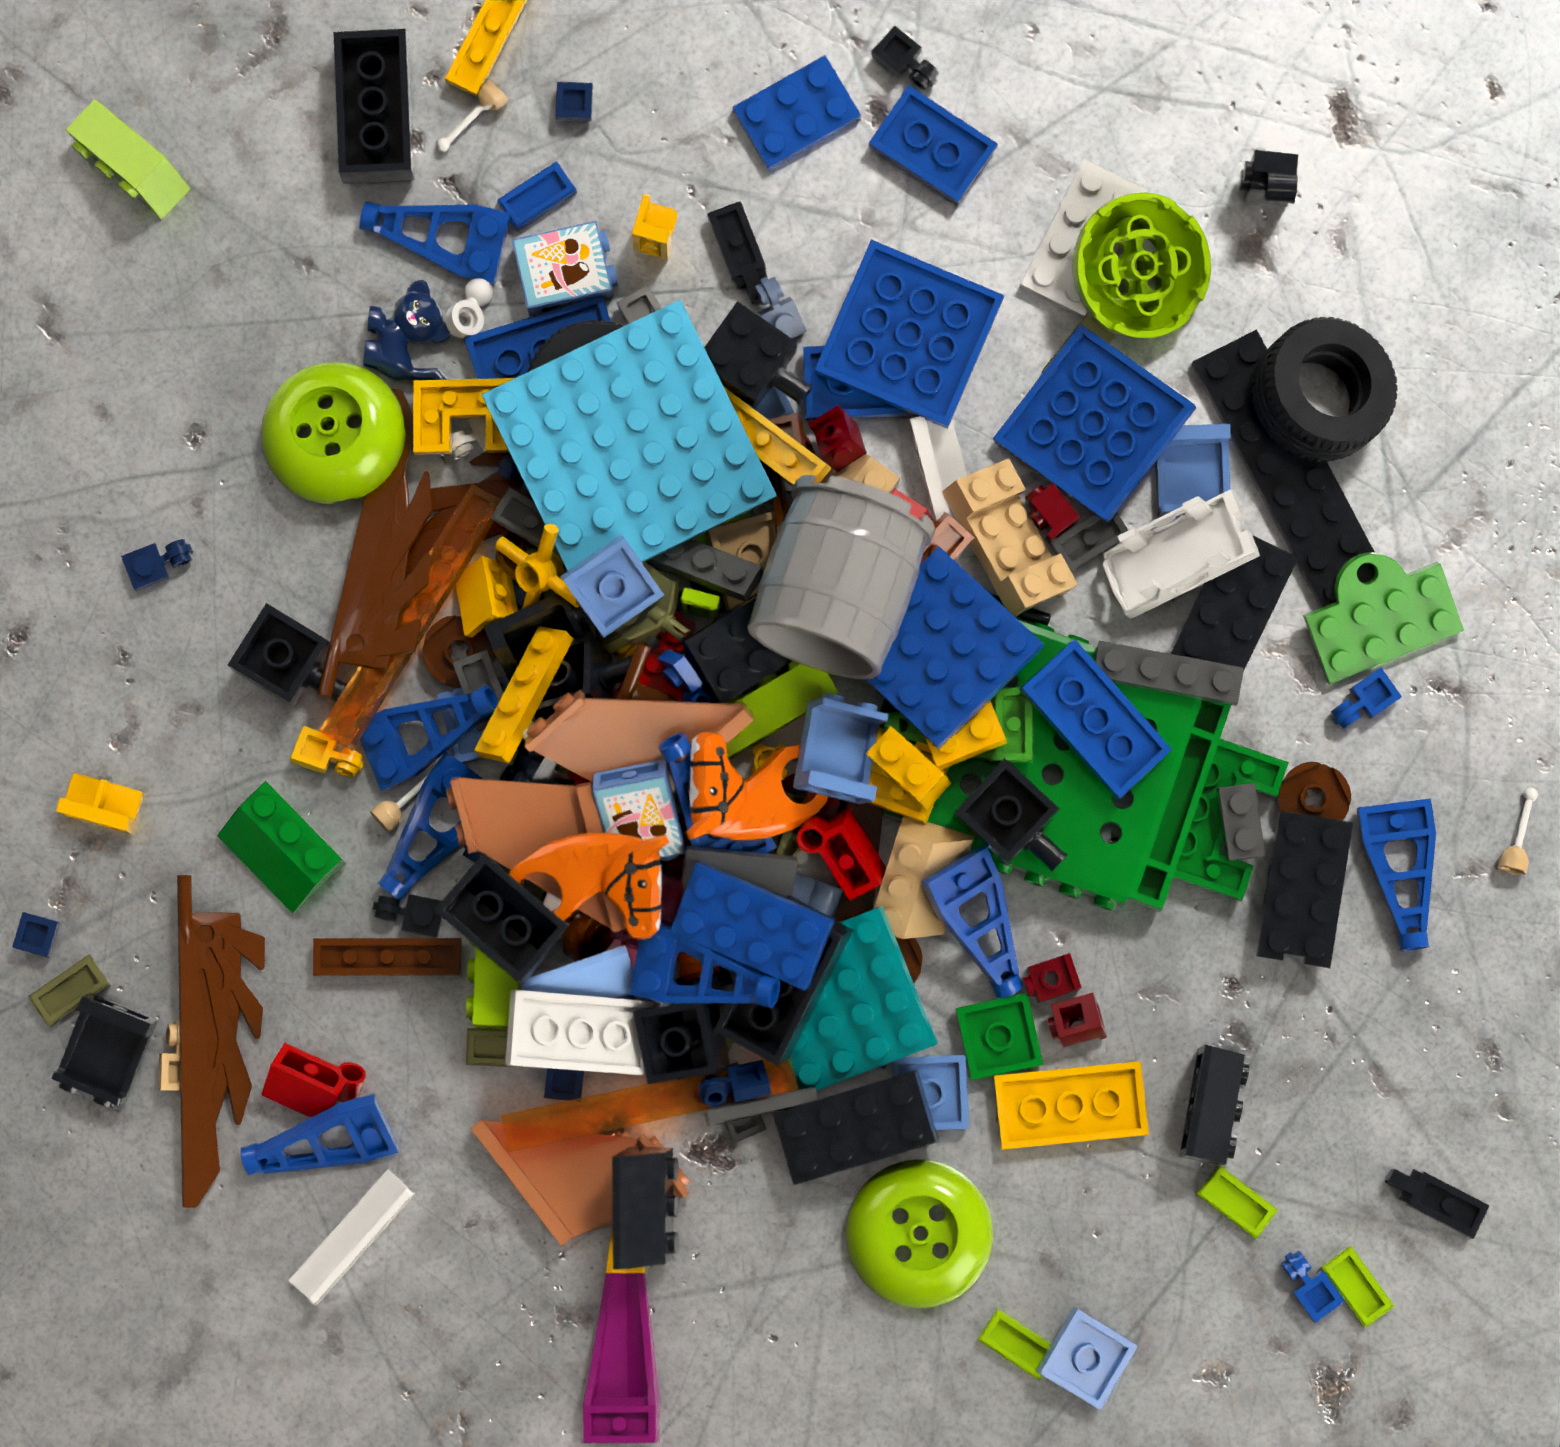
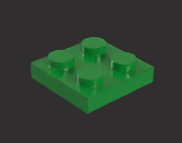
[955,992,1044,1081]

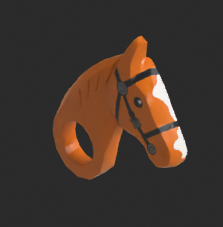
[687,731,828,840]
[509,833,669,939]

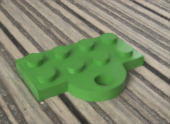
[1303,552,1464,684]

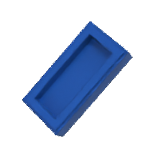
[497,161,577,232]

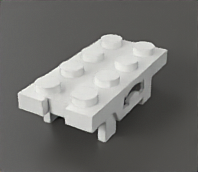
[1102,489,1260,619]

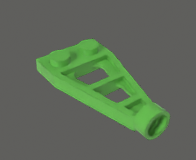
[885,687,1033,763]

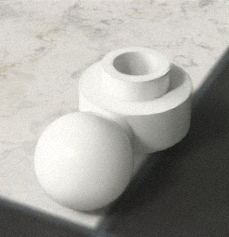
[445,278,493,339]

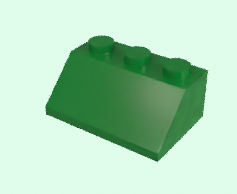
[217,781,346,914]

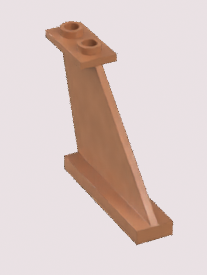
[525,690,754,792]
[446,776,626,932]
[470,1119,691,1246]

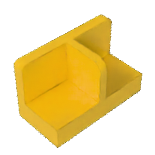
[632,194,678,260]
[455,556,518,638]
[56,773,143,834]

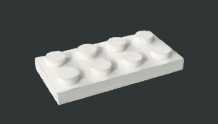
[1020,159,1148,318]
[505,990,654,1075]

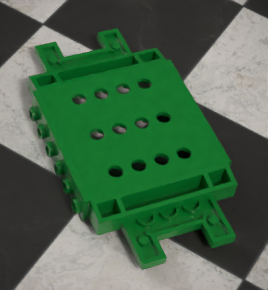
[873,616,1289,912]

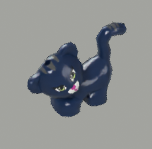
[363,280,451,382]

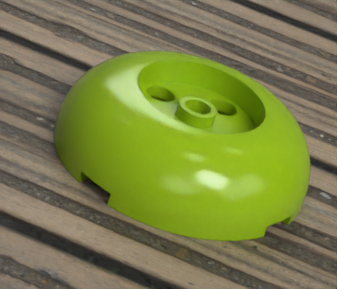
[1072,192,1211,338]
[261,362,406,504]
[846,1159,993,1308]

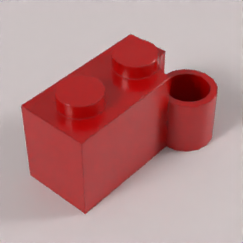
[797,808,886,901]
[261,1043,366,1118]

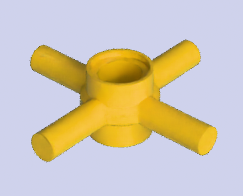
[495,524,580,609]

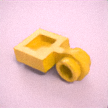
[290,726,364,778]

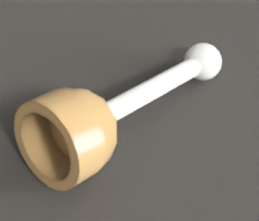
[436,79,509,152]
[370,762,438,833]
[1498,787,1538,875]

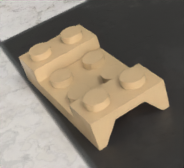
[942,458,1078,617]

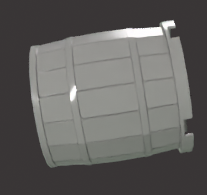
[747,475,935,679]

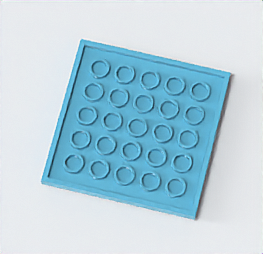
[482,299,777,571]

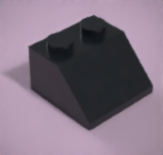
[633,1003,730,1084]

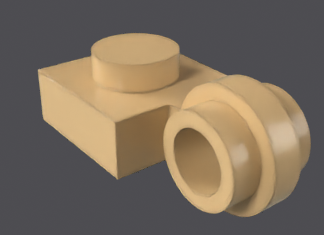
[158,1021,180,1091]

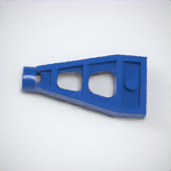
[359,201,512,284]
[354,685,499,791]
[658,732,777,853]
[378,752,483,900]
[1356,798,1436,951]
[921,845,1023,998]
[630,924,780,1008]
[240,1094,398,1176]

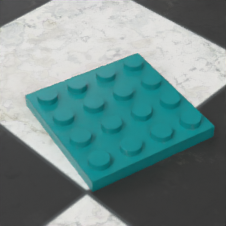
[787,906,938,1091]

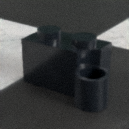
[1239,150,1299,207]

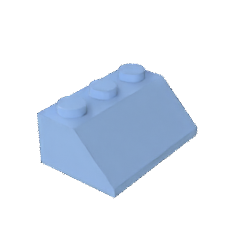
[521,945,636,1000]

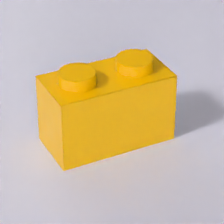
[866,726,952,810]

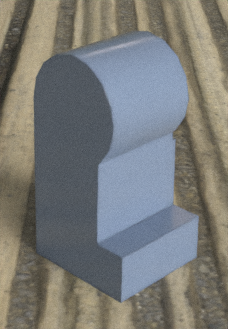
[776,873,843,917]

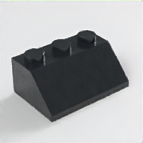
[434,853,569,986]
[1179,1045,1249,1165]
[612,1147,679,1270]

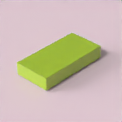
[681,587,721,620]
[1196,1165,1278,1239]
[1320,1246,1395,1328]
[977,1308,1051,1381]

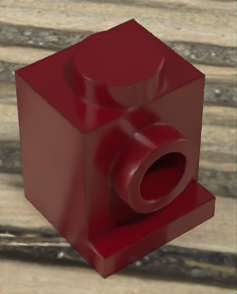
[809,405,867,472]
[1025,483,1080,545]
[1022,953,1082,1004]
[1048,993,1107,1047]

